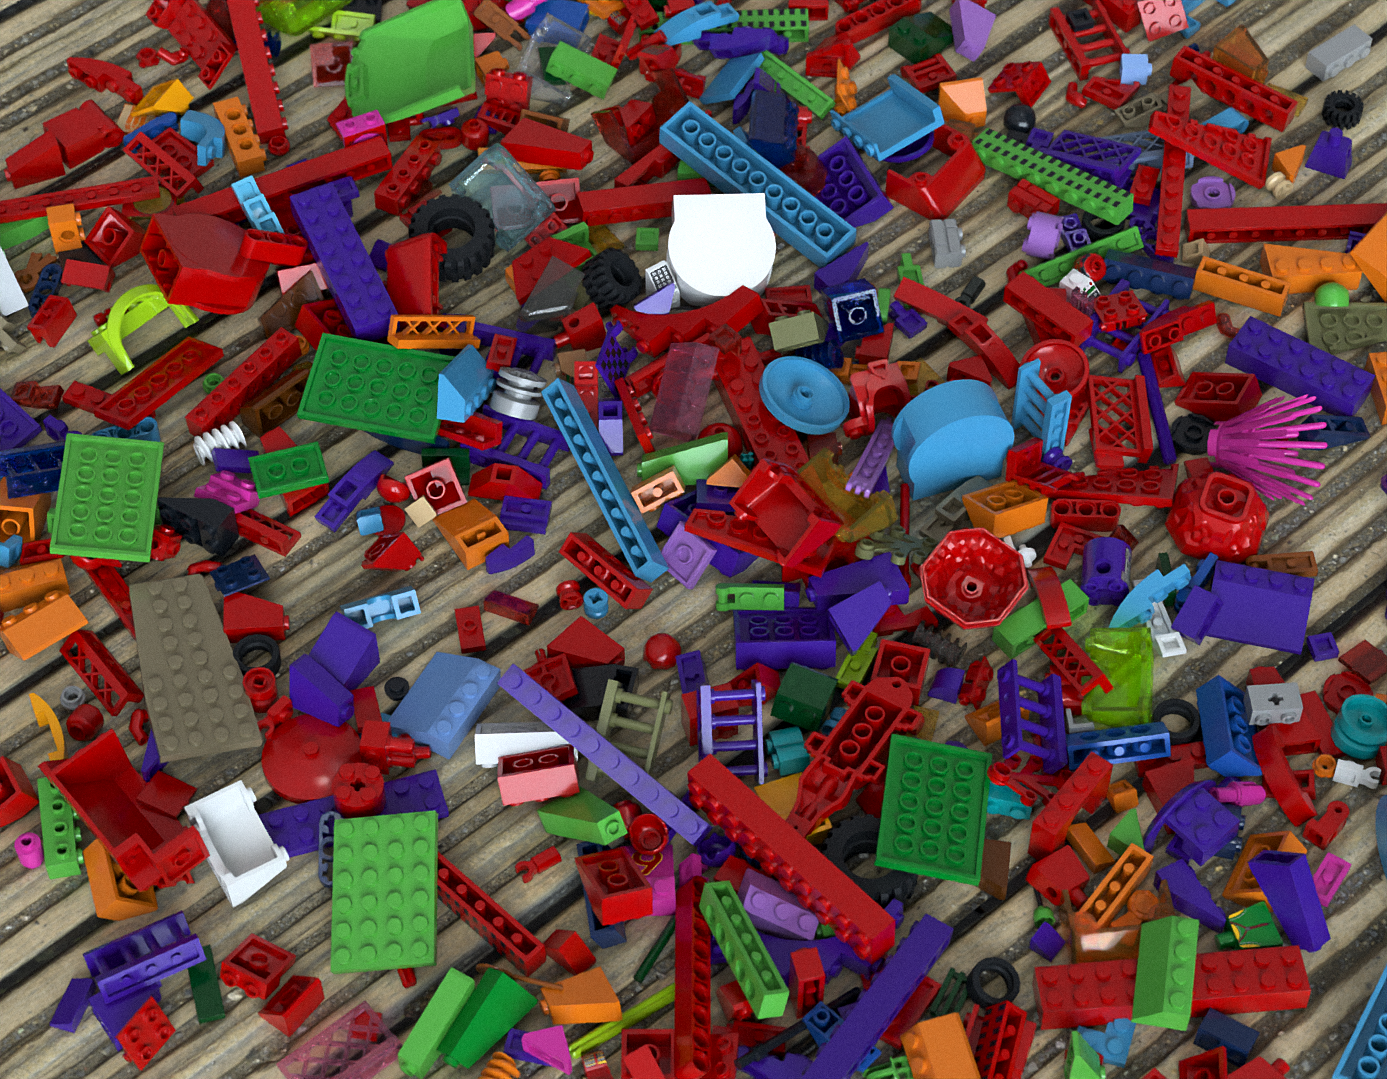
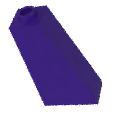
[805,551,910,610]
[1248,850,1331,952]

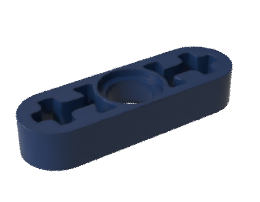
[28,264,63,318]
[318,811,342,888]

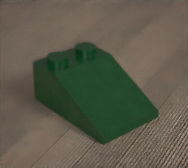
[888,12,954,64]

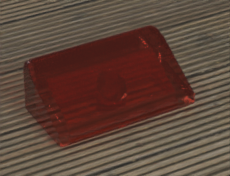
[483,590,539,625]

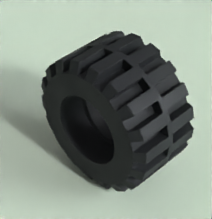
[581,248,642,311]

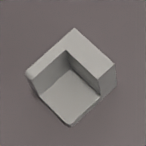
[1064,708,1095,734]

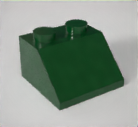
[770,662,839,732]

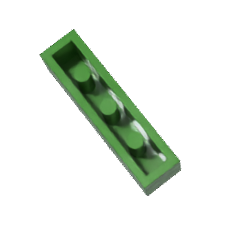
[992,579,1089,659]

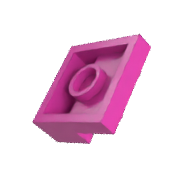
[194,470,260,514]

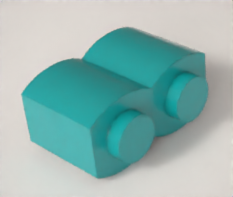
[765,726,810,776]

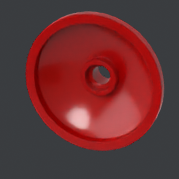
[1019,339,1090,402]

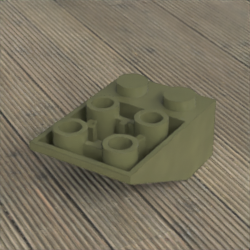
[769,310,829,353]

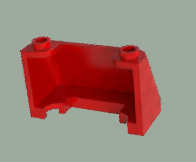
[385,232,447,332]
[729,458,844,568]

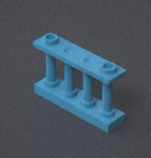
[1011,359,1072,462]

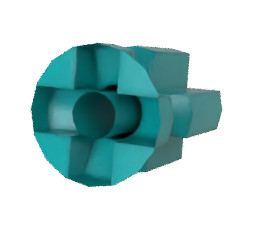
[741,452,754,470]

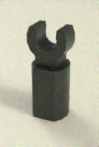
[955,276,986,308]

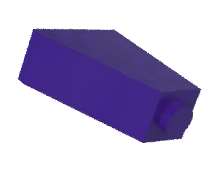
[826,581,893,657]
[289,654,355,727]
[88,980,162,1051]

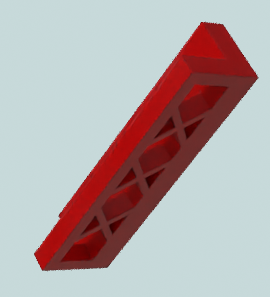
[122,131,204,199]
[624,332,714,399]
[438,412,503,450]
[235,509,301,557]
[1033,627,1114,696]
[59,629,144,717]

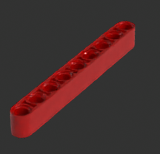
[674,875,711,1079]

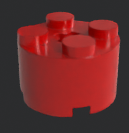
[332,763,386,819]

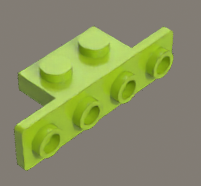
[307,10,376,43]

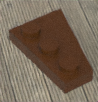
[258,270,325,340]

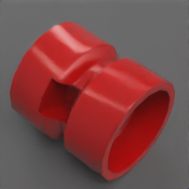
[243,667,279,713]

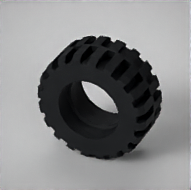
[408,194,495,283]
[821,814,918,909]

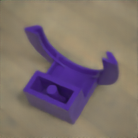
[1143,779,1240,867]

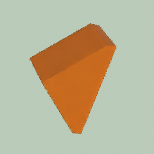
[1271,145,1306,184]
[706,454,751,488]

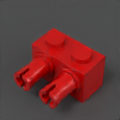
[359,720,417,775]

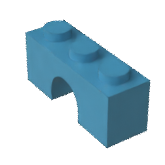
[340,586,421,629]

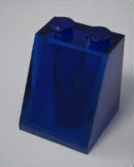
[821,278,884,343]

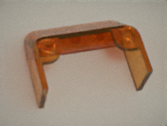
[1058,879,1175,964]

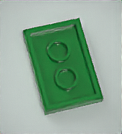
[248,441,329,499]

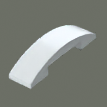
[1132,579,1187,658]

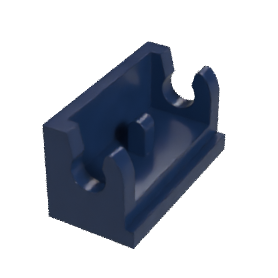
[1193,1008,1260,1067]

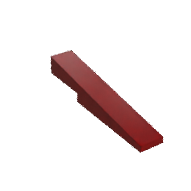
[614,109,712,188]

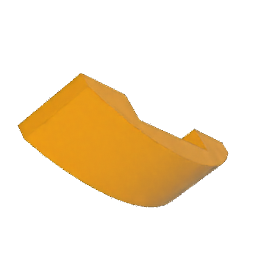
[29,693,68,761]

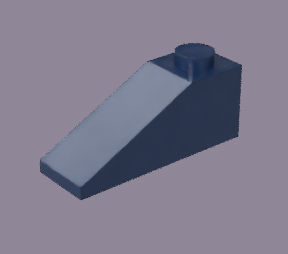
[1297,414,1371,451]

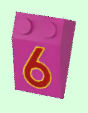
[621,844,676,916]

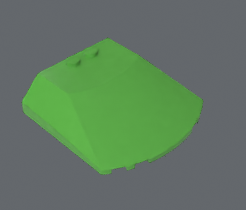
[345,0,476,124]

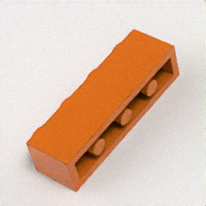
[1193,256,1291,317]
[1072,843,1154,946]

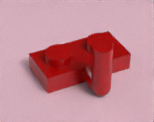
[388,112,424,143]

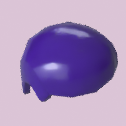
[697,832,736,868]

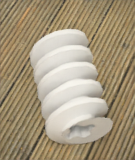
[193,421,247,466]

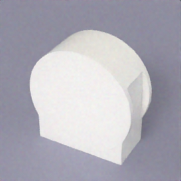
[666,193,776,308]

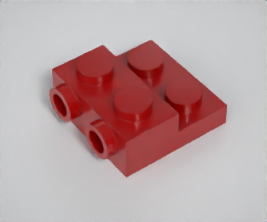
[484,68,533,113]
[220,933,296,1000]

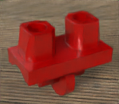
[666,68,706,99]
[524,212,568,248]

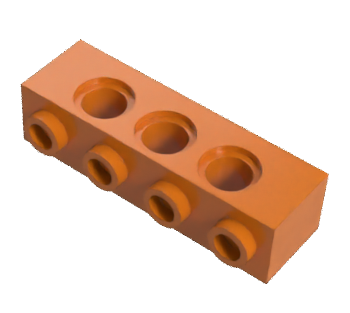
[213,96,267,178]

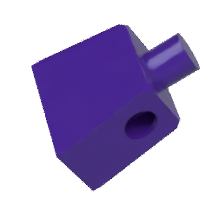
[1305,128,1352,180]

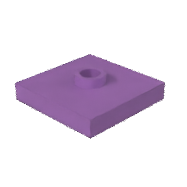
[661,521,717,589]

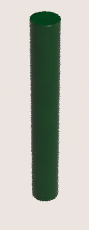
[633,915,675,983]

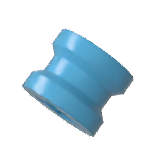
[584,588,608,619]

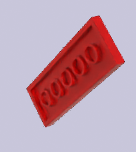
[93,336,224,430]

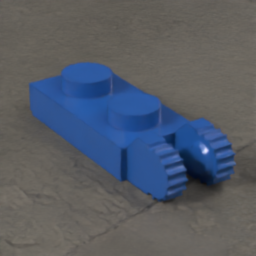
[123,112,179,154]
[1174,552,1219,613]

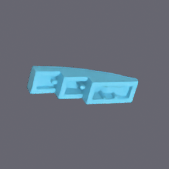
[231,175,285,234]

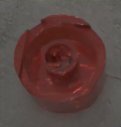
[776,145,828,196]

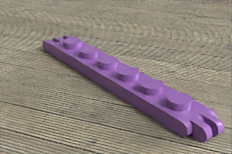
[845,417,895,498]

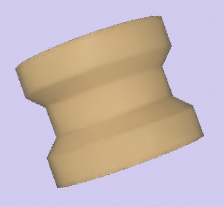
[1265,172,1293,200]

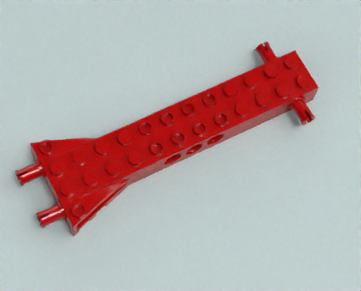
[690,336,874,588]

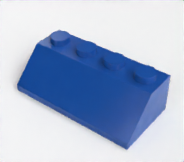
[1196,675,1263,777]

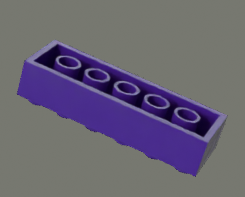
[1225,316,1375,417]

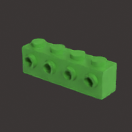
[37,777,85,880]

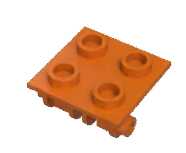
[834,59,857,116]

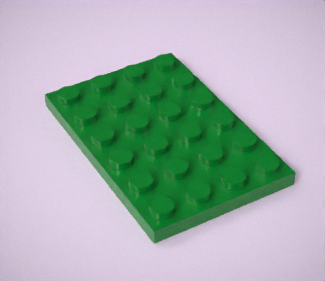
[297,333,455,444]
[874,734,993,886]

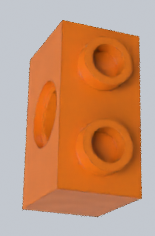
[46,204,86,254]

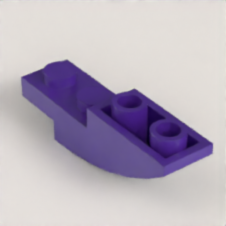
[692,26,780,59]
[315,450,394,533]

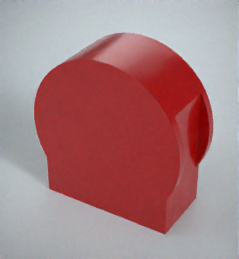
[139,213,271,315]

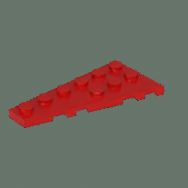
[1148,110,1272,190]
[1028,464,1179,508]
[684,508,848,578]

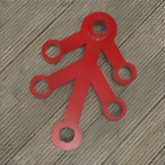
[987,754,1073,807]

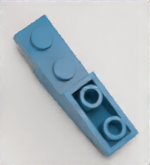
[654,0,739,46]
[1108,563,1191,639]

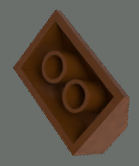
[240,369,310,439]

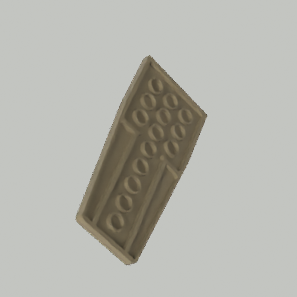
[129,574,262,763]

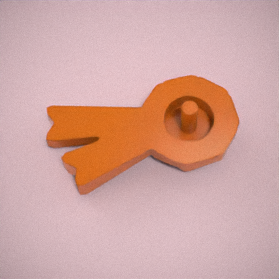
[1108,890,1159,949]

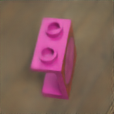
[336,110,388,148]

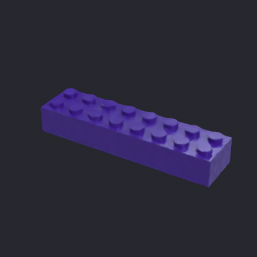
[289,182,400,342]

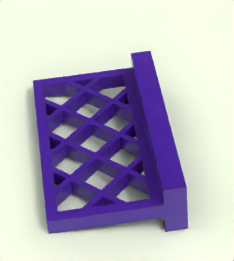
[1038,130,1141,187]

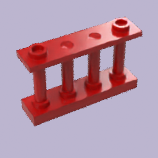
[1048,0,1131,81]

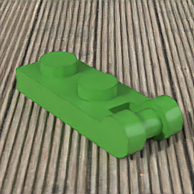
[715,583,784,611]

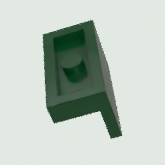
[421,448,471,486]

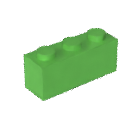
[546,41,618,99]

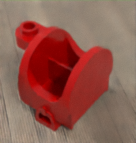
[842,359,911,440]

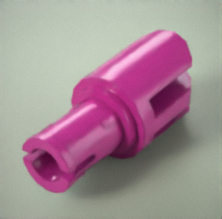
[506,0,546,21]
[1209,781,1266,806]

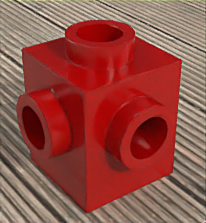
[151,524,182,561]

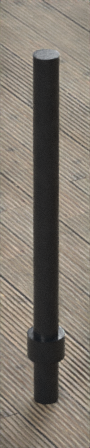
[734,986,862,1070]

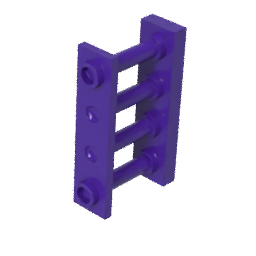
[1079,279,1170,373]
[465,322,556,389]
[460,405,570,490]
[997,659,1068,775]
[696,679,768,785]
[83,911,206,1004]

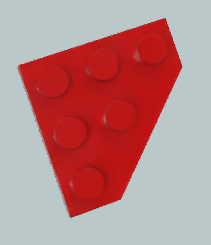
[860,953,942,1051]

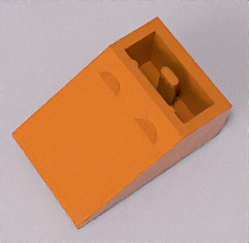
[432,498,510,570]

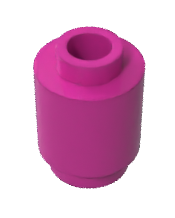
[14,832,45,868]

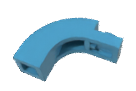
[180,110,225,166]

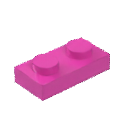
[1313,852,1352,908]

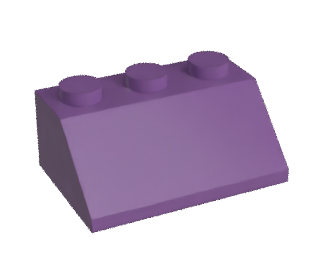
[737,868,819,941]

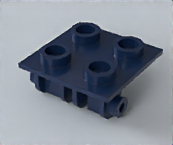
[209,554,270,597]

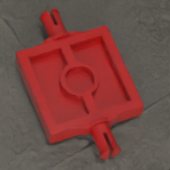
[523,649,579,701]

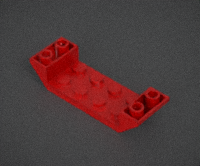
[145,0,238,90]

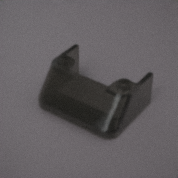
[515,256,585,335]

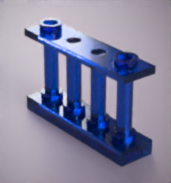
[0,440,66,499]

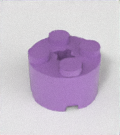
[1022,211,1064,260]

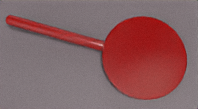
[373,505,424,561]

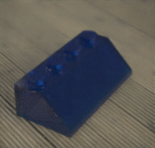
[748,90,799,169]

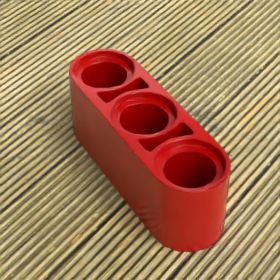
[239,229,308,266]
[1049,498,1121,532]

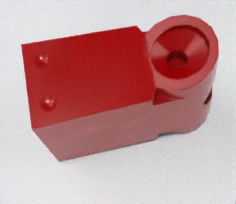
[42,99,125,169]

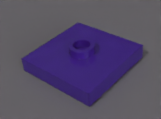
[696,479,739,512]

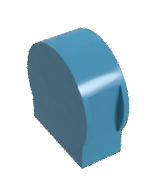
[891,379,1014,501]

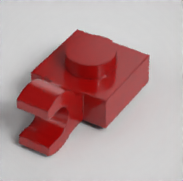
[257,695,293,740]

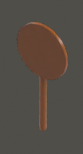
[475,963,563,990]

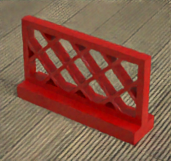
[1087,375,1153,464]

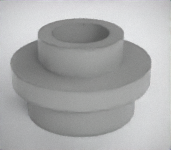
[60,686,86,710]

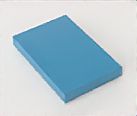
[699,53,765,105]

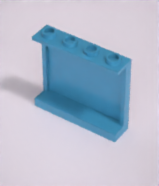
[830,74,945,162]

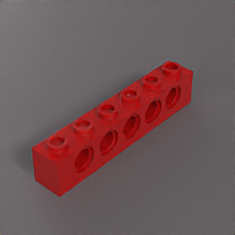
[1169,45,1298,133]
[185,327,302,439]

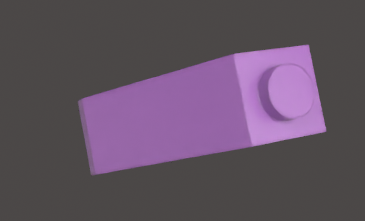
[949,0,996,62]

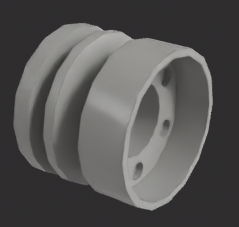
[489,367,547,420]

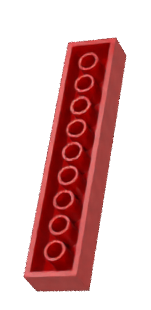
[687,753,895,965]
[1032,945,1311,1030]

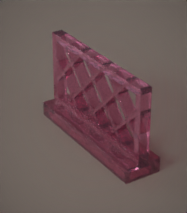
[276,1000,402,1079]

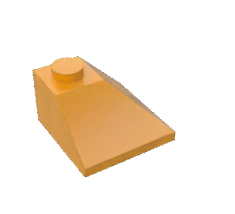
[129,78,194,117]

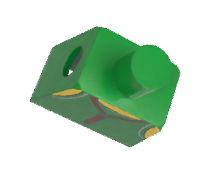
[1214,901,1283,950]

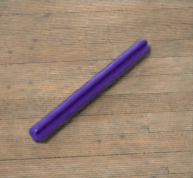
[1137,351,1177,465]

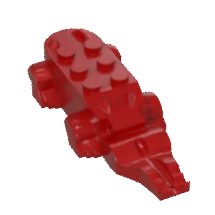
[785,677,925,839]

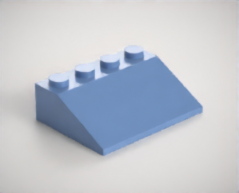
[387,652,501,760]

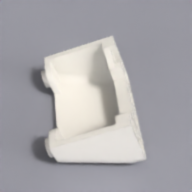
[184,780,289,907]

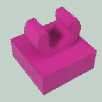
[679,853,709,887]

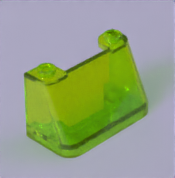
[256,0,352,37]
[1082,627,1154,728]

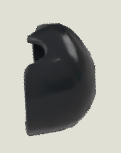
[1003,103,1036,133]

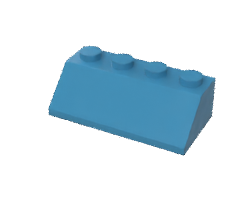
[437,344,496,423]

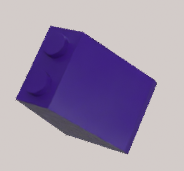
[309,611,380,691]

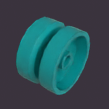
[1331,694,1387,760]

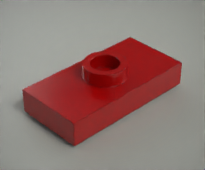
[454,605,486,654]

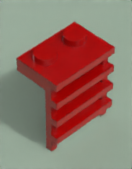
[591,15,637,69]
[1005,437,1081,495]

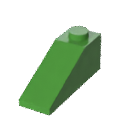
[1064,1031,1106,1079]

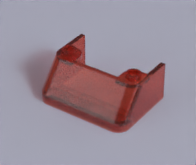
[591,68,689,165]

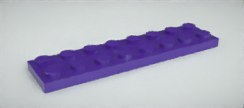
[258,769,449,858]

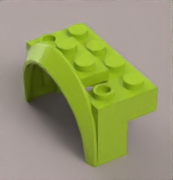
[87,284,199,375]

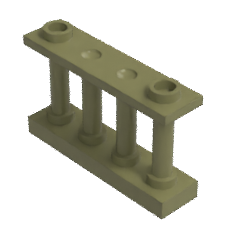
[585,679,673,783]

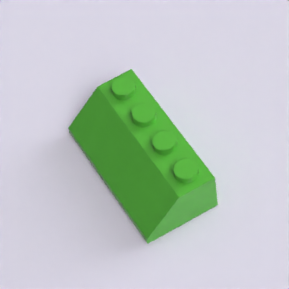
[1131,916,1199,1031]

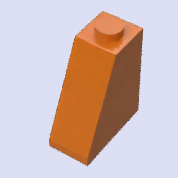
[539,966,623,1025]

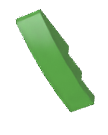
[0,216,49,249]

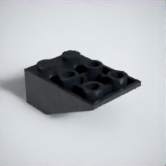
[157,497,240,557]
[561,664,639,721]

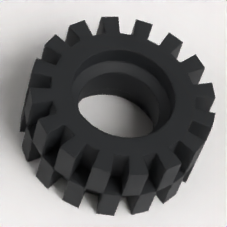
[1322,90,1364,130]

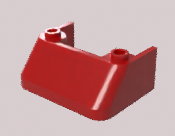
[885,124,986,221]

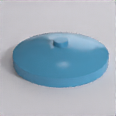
[759,356,850,435]

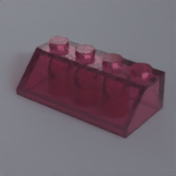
[649,342,720,442]

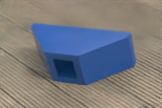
[802,1001,881,1072]

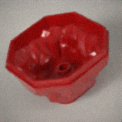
[1165,470,1270,564]
[919,527,1029,630]

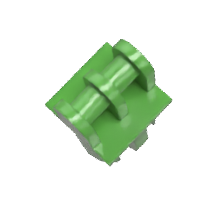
[862,1056,914,1079]

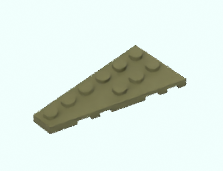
[1303,302,1387,355]

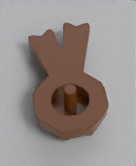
[14,252,57,293]

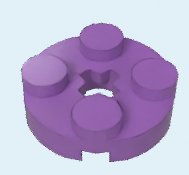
[1190,176,1236,209]

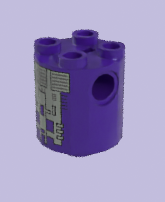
[1080,537,1132,606]

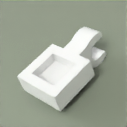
[1332,759,1381,789]

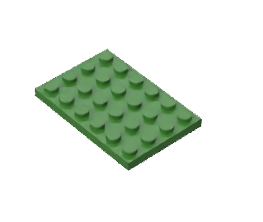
[50,433,164,563]
[331,811,438,974]

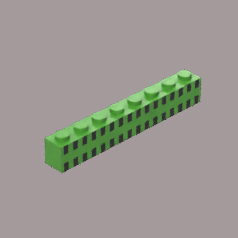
[639,8,809,45]
[972,128,1134,226]

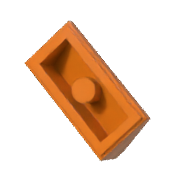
[1066,823,1116,874]

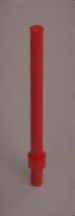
[899,483,911,604]

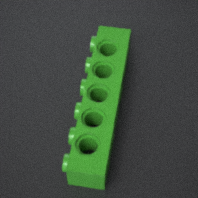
[699,881,789,1019]

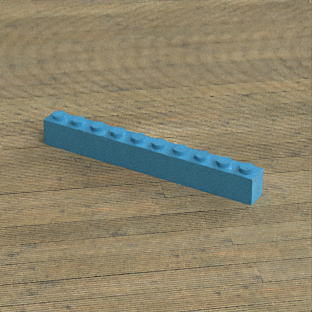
[541,378,669,583]

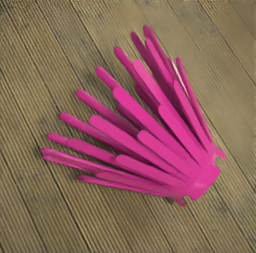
[1207,394,1328,506]

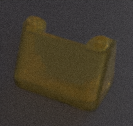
[797,447,898,543]

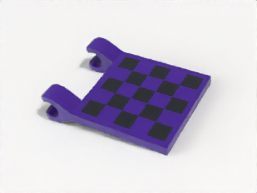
[595,320,638,397]

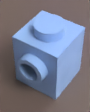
[1119,54,1152,85]

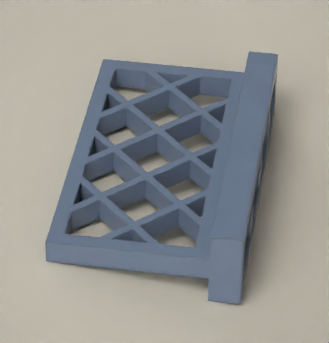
[1099,130,1194,177]

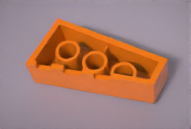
[1260,244,1363,294]

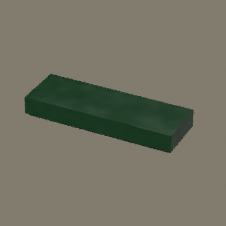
[188,945,226,1024]

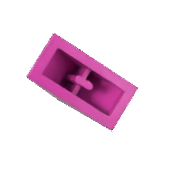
[522,1025,572,1075]

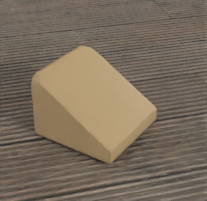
[1182,238,1210,264]
[405,495,438,528]

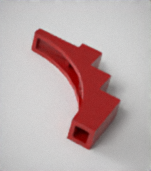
[610,285,763,358]

